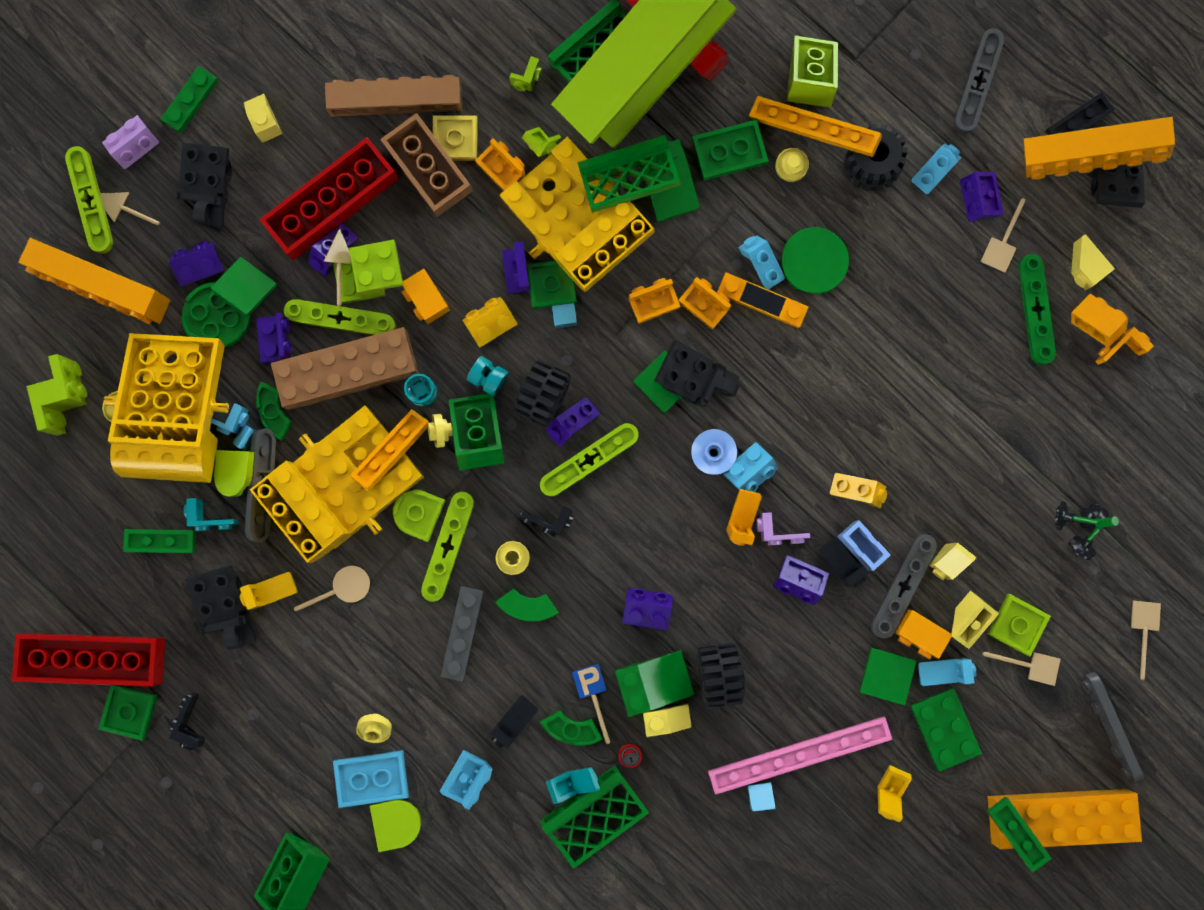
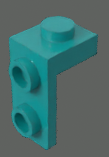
[184,498,239,531]
[546,767,600,804]

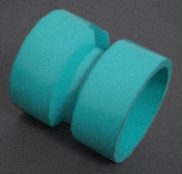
[467,356,509,397]
[404,373,438,407]

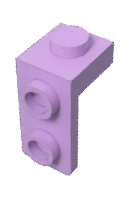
[756,513,810,545]

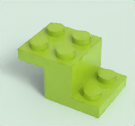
[333,239,404,304]
[27,354,87,436]

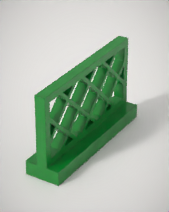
[548,0,626,83]
[577,135,681,213]
[540,765,649,869]

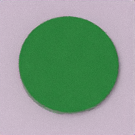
[781,227,849,295]
[181,282,250,349]

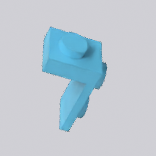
[912,144,961,194]
[738,236,785,290]
[211,403,249,435]
[918,658,976,686]

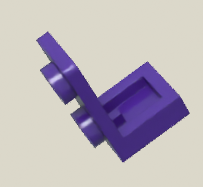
[308,224,358,276]
[546,397,600,447]

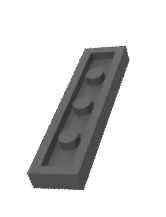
[441,586,484,682]

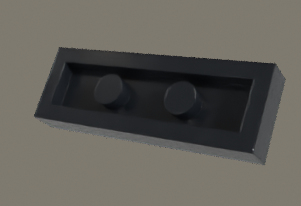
[1045,92,1115,135]

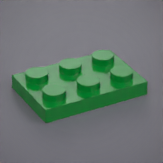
[692,120,769,181]
[909,688,982,772]

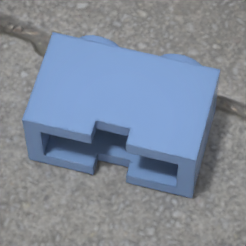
[837,520,890,571]

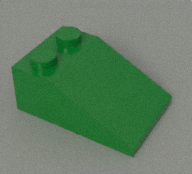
[638,139,700,223]
[449,394,504,471]
[615,650,694,717]

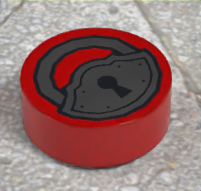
[618,743,642,768]

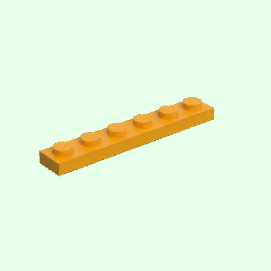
[749,96,882,157]

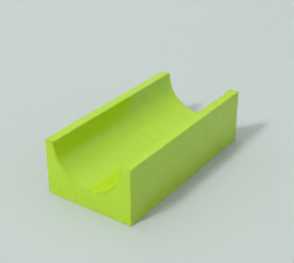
[551,0,738,149]

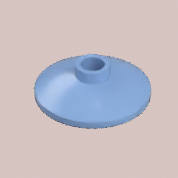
[691,429,737,475]

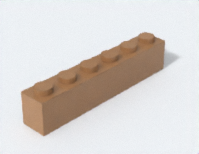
[325,75,462,117]

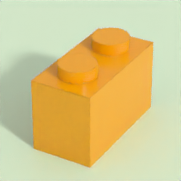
[401,269,450,324]
[1071,294,1128,348]
[894,610,952,660]

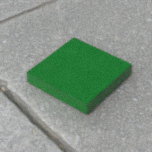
[211,257,277,318]
[527,261,577,309]
[633,350,682,414]
[859,647,916,706]
[98,685,158,741]

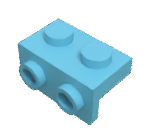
[723,442,778,492]
[440,750,492,810]

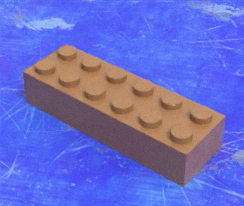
[271,327,419,410]

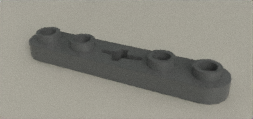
[954,28,1004,134]
[245,429,276,543]
[871,534,937,639]
[1082,672,1144,784]

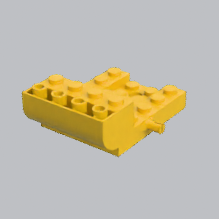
[500,136,655,292]
[103,333,229,483]
[250,406,424,563]

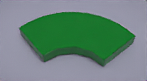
[256,381,293,441]
[495,589,559,621]
[540,710,603,746]

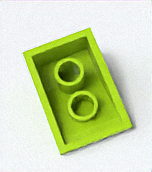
[787,36,838,108]

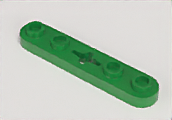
[1018,254,1056,365]

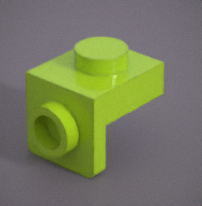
[510,56,542,92]
[522,127,562,157]

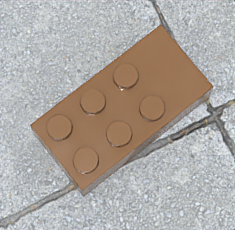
[380,113,473,217]

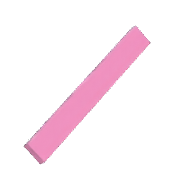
[708,716,892,795]

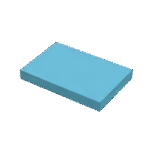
[333,750,409,808]

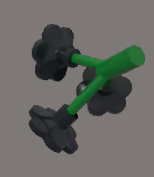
[1054,501,1119,560]

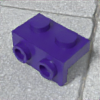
[169,241,224,287]
[622,588,673,631]

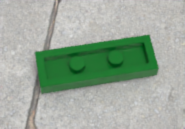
[160,66,219,134]
[123,529,196,553]
[987,797,1052,873]

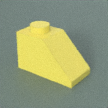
[244,94,283,143]
[1071,234,1115,290]
[929,543,976,580]
[951,590,999,649]
[643,704,692,737]

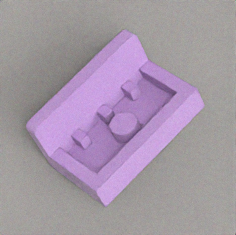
[102,115,159,169]

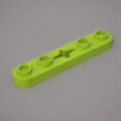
[65,146,113,254]
[284,299,396,336]
[540,423,638,497]
[421,492,474,602]

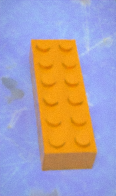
[1024,117,1175,180]
[18,238,171,325]
[988,789,1142,849]

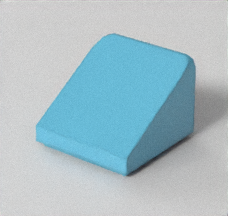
[552,303,577,329]
[233,425,256,451]
[748,782,775,811]

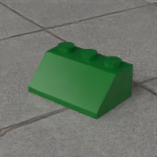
[254,832,330,910]

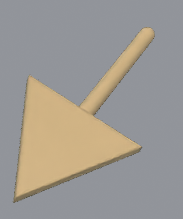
[101,192,160,225]
[323,229,352,306]

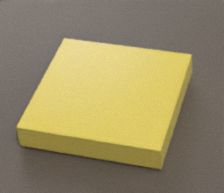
[433,116,478,161]

